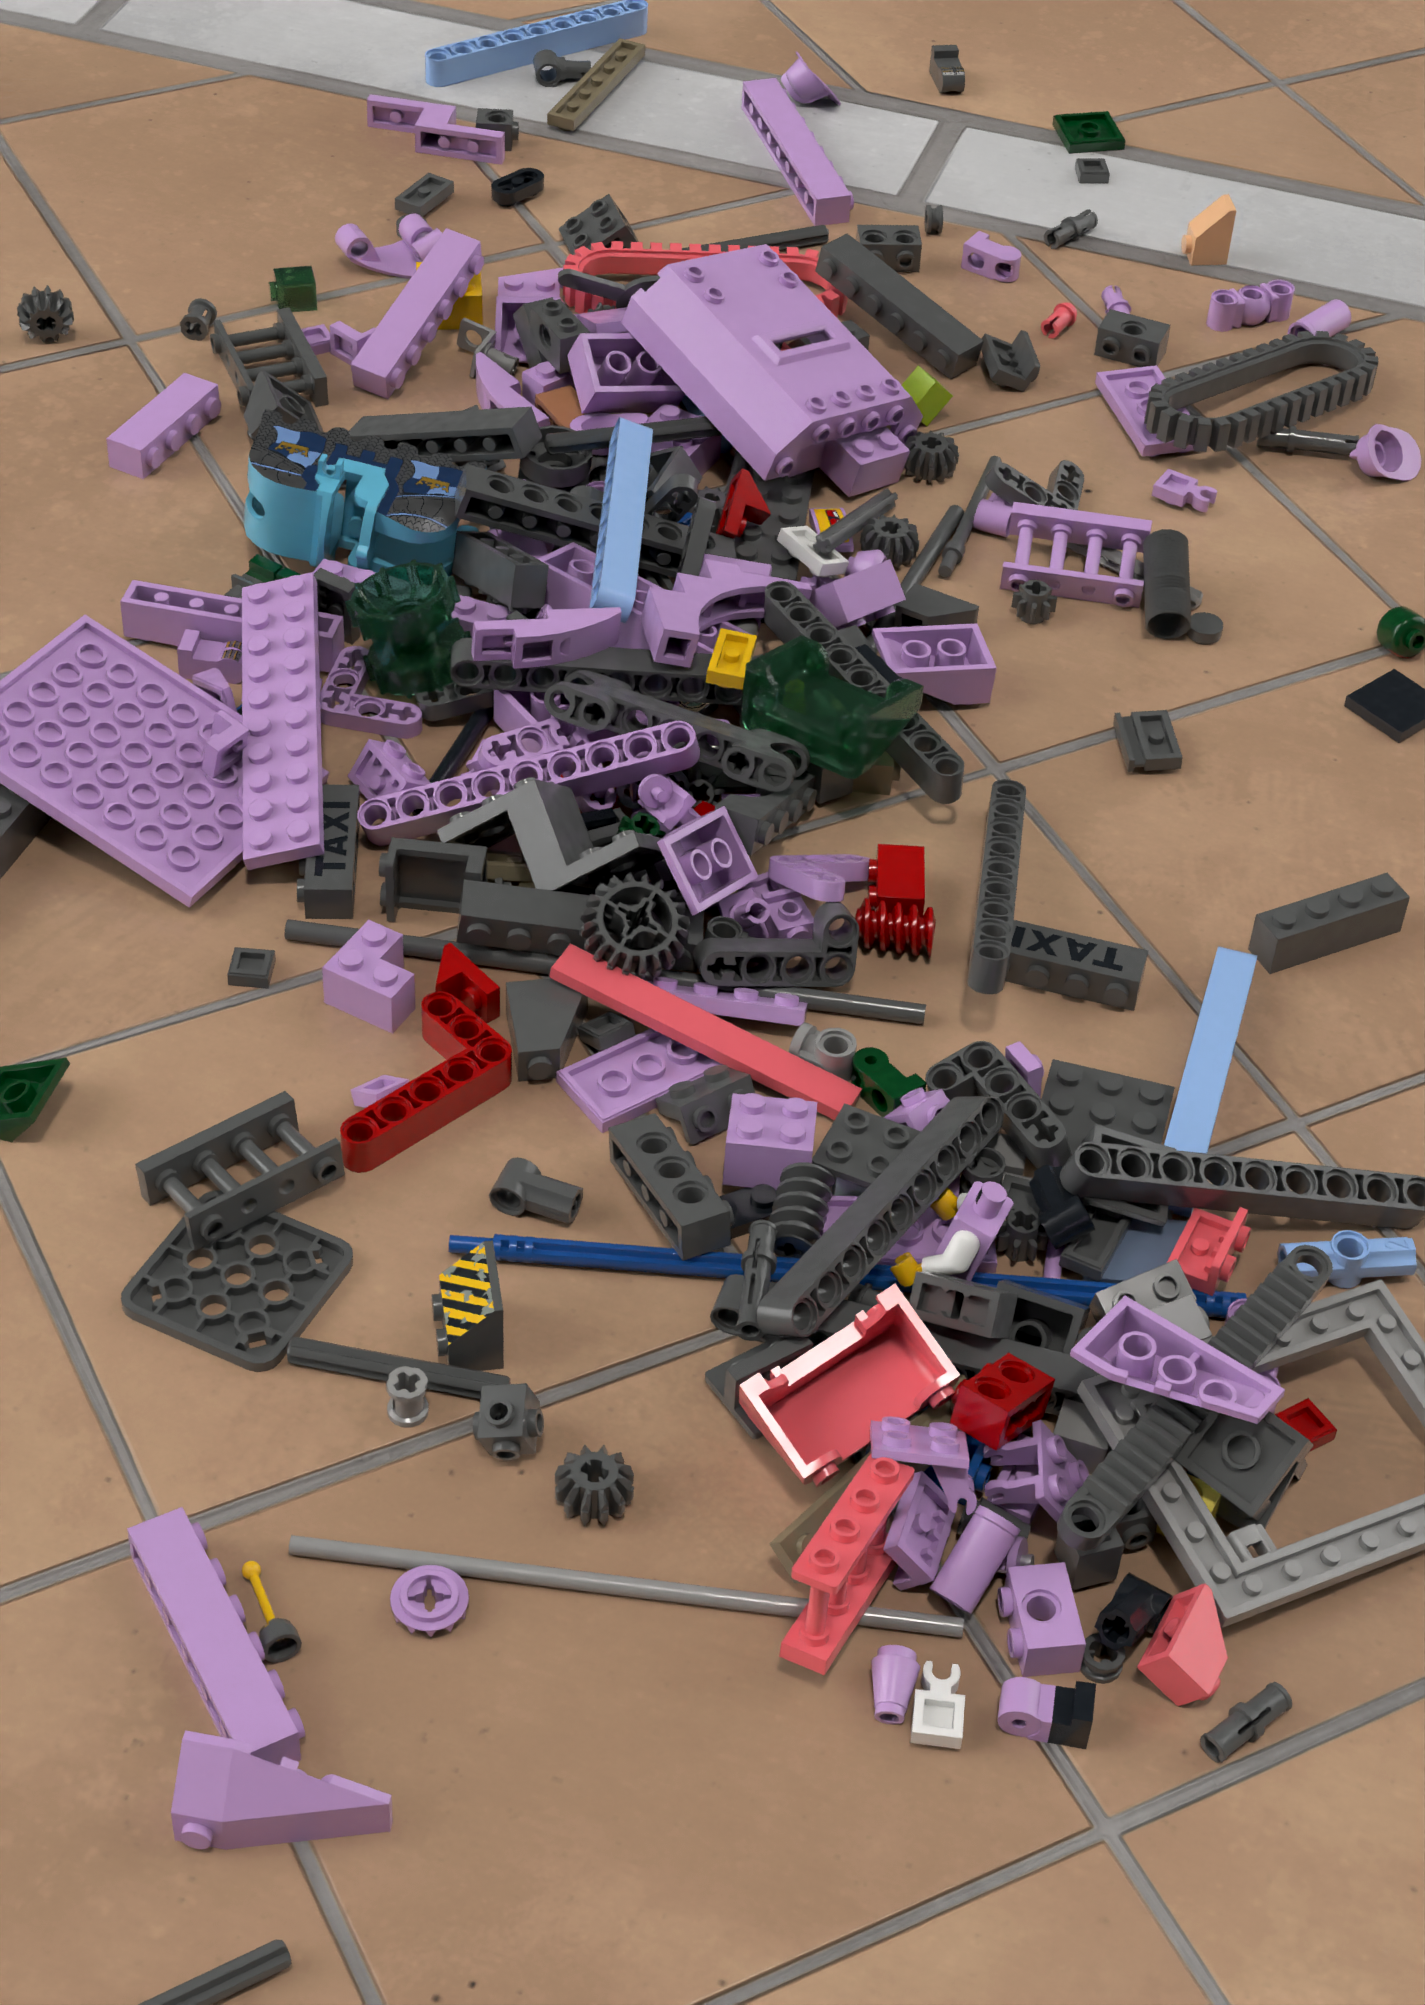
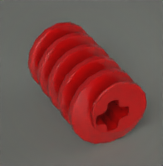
[855,898,936,958]

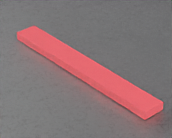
[549,943,862,1120]

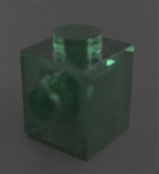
[268,266,317,312]

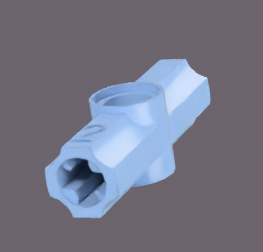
[1277,1230,1417,1289]

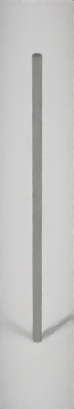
[289,1535,964,1638]

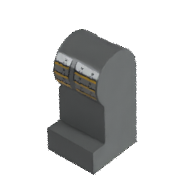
[929,45,965,93]

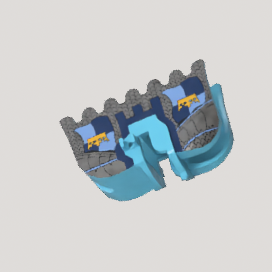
[244,409,487,584]

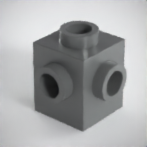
[473,1383,544,1460]

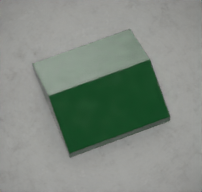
[0,1058,70,1142]

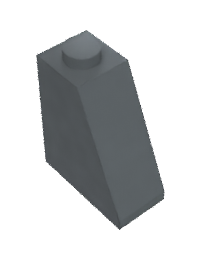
[506,978,588,1082]

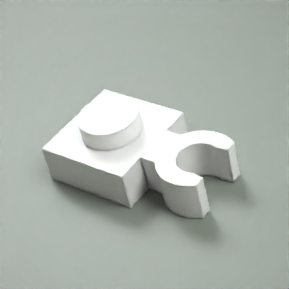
[910,1661,965,1749]

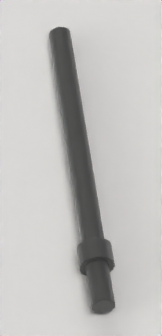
[938,456,1002,577]

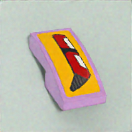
[809,508,854,552]

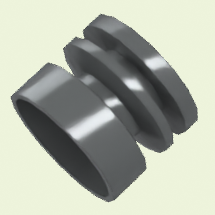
[518,425,592,493]

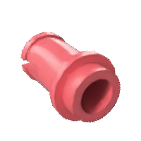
[1041,302,1077,338]

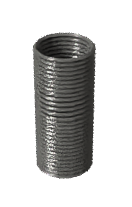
[1143,529,1191,639]

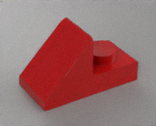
[716,468,771,539]
[435,942,500,1023]

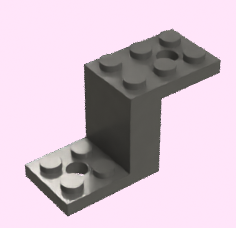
[437,777,665,895]

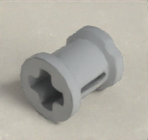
[386,1366,429,1428]

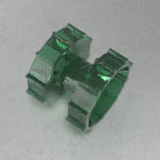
[345,560,472,699]

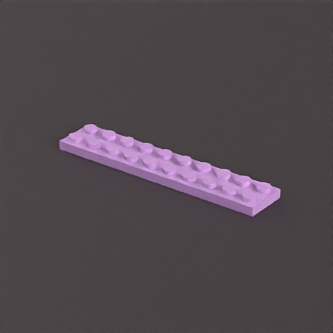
[242,572,324,870]

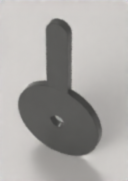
[558,269,660,309]

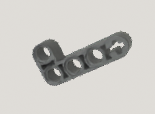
[693,902,859,987]
[925,1041,1072,1169]

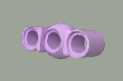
[1206,280,1295,332]

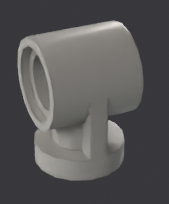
[789,1022,857,1082]

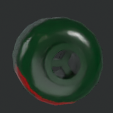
[1376,606,1425,658]

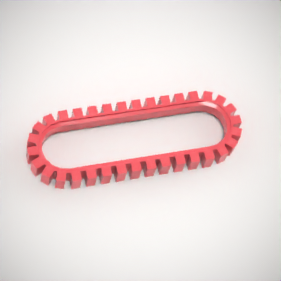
[563,241,848,318]

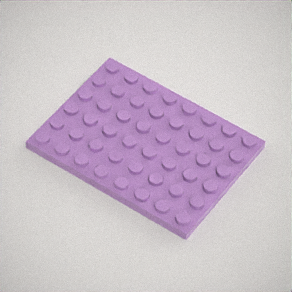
[0,615,329,908]

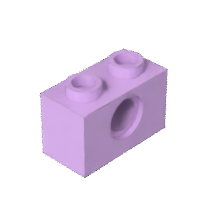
[997,1562,1086,1677]

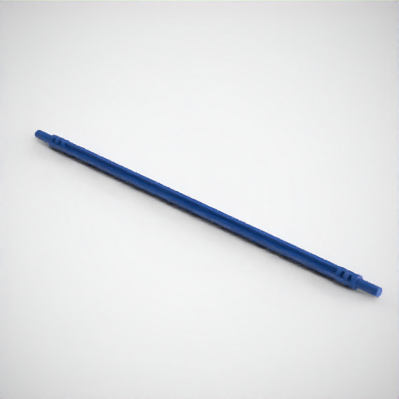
[449,1234,1248,1318]

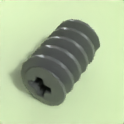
[768,1162,835,1258]

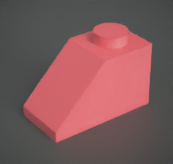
[1137,1583,1228,1707]

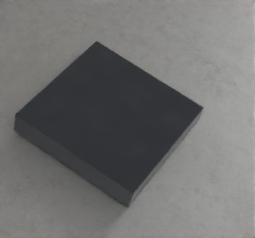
[1344,669,1425,743]

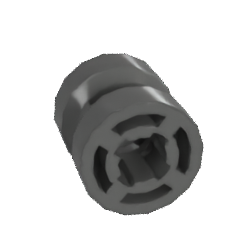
[959,1146,1006,1194]

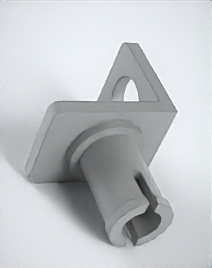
[457,318,519,378]

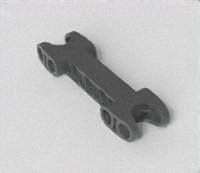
[544,670,810,792]

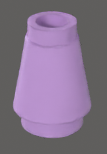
[871,1645,920,1724]

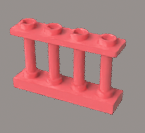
[779,1454,915,1675]

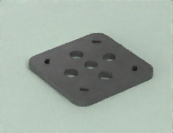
[121,1190,353,1372]

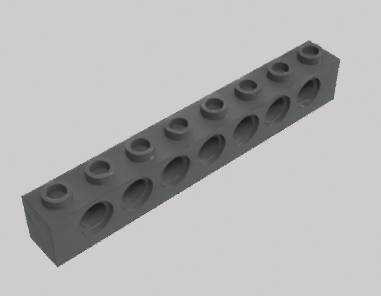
[455,464,736,578]

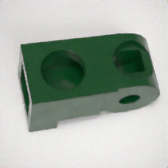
[851,1047,926,1117]

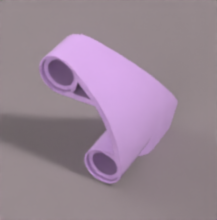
[335,213,442,279]

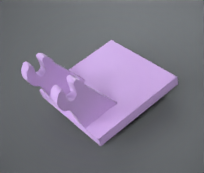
[870,1416,977,1515]
[984,1420,1089,1522]

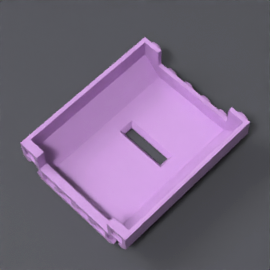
[621,244,923,481]

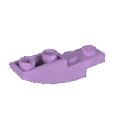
[476,352,550,427]
[471,607,621,669]

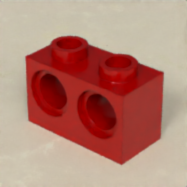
[950,1353,1055,1451]

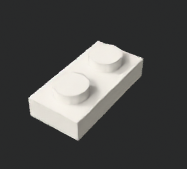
[777,526,849,578]

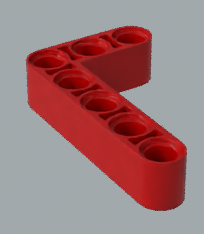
[340,991,512,1173]

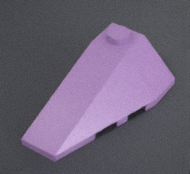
[1070,1296,1285,1424]
[171,1730,393,1850]

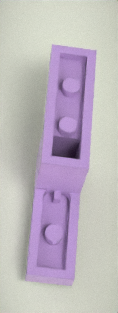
[367,94,505,165]

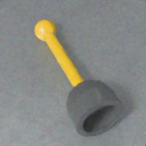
[242,1561,302,1663]

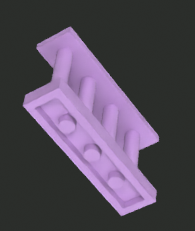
[1000,502,1152,608]

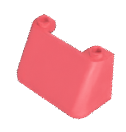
[739,1284,960,1487]

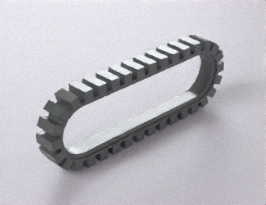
[1144,331,1379,452]

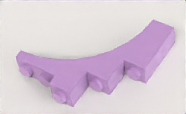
[640,559,812,668]

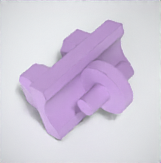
[638,774,701,830]

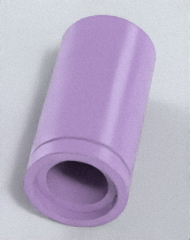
[1288,299,1351,337]
[929,1505,1021,1614]

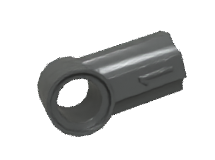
[489,1157,583,1224]

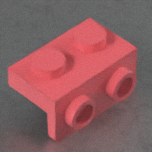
[1167,1207,1251,1296]

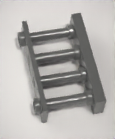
[210,308,328,407]
[135,1091,345,1251]

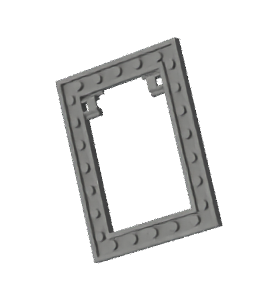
[1077,1279,1425,1628]

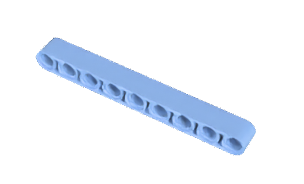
[425,0,648,87]
[589,417,653,623]
[1164,946,1258,1218]

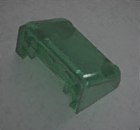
[741,635,924,779]

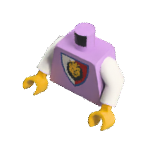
[890,1181,1014,1287]

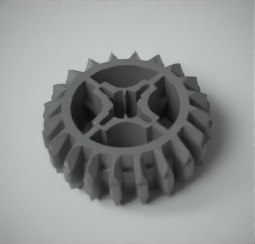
[580,872,690,980]

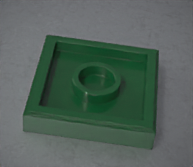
[1052,111,1126,154]

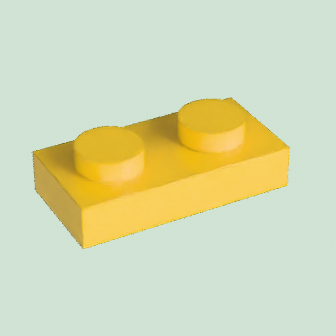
[706,628,757,690]

